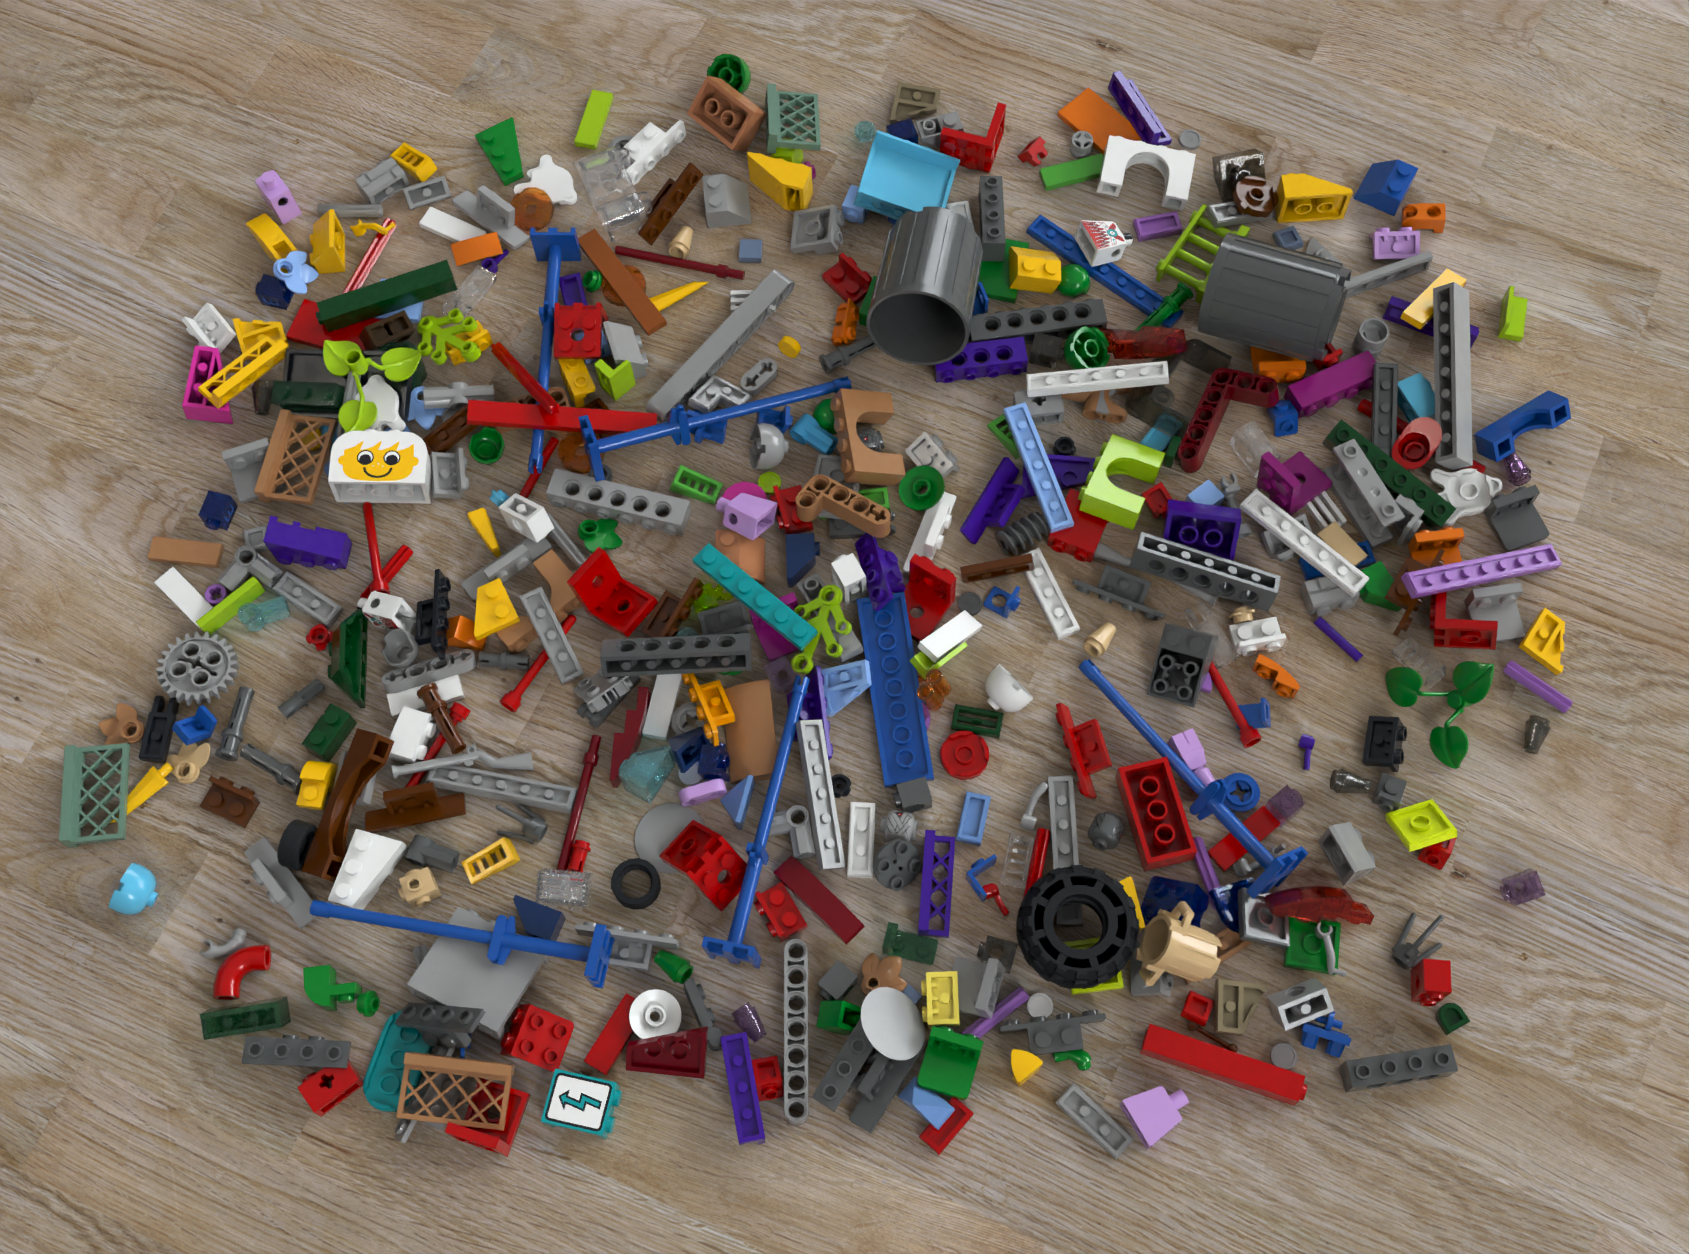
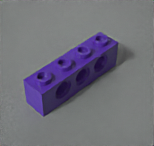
[933,337,1028,383]

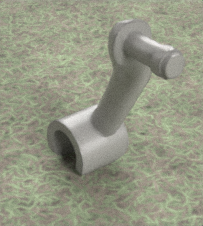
[1021,781,1048,831]
[1233,844,1286,878]
[1314,922,1347,977]

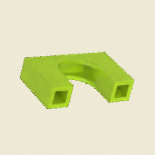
[1078,434,1166,530]

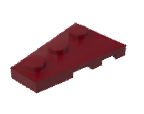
[626,1026,708,1079]

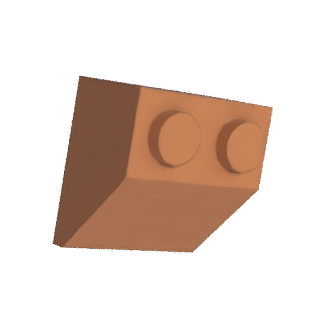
[715,530,765,585]

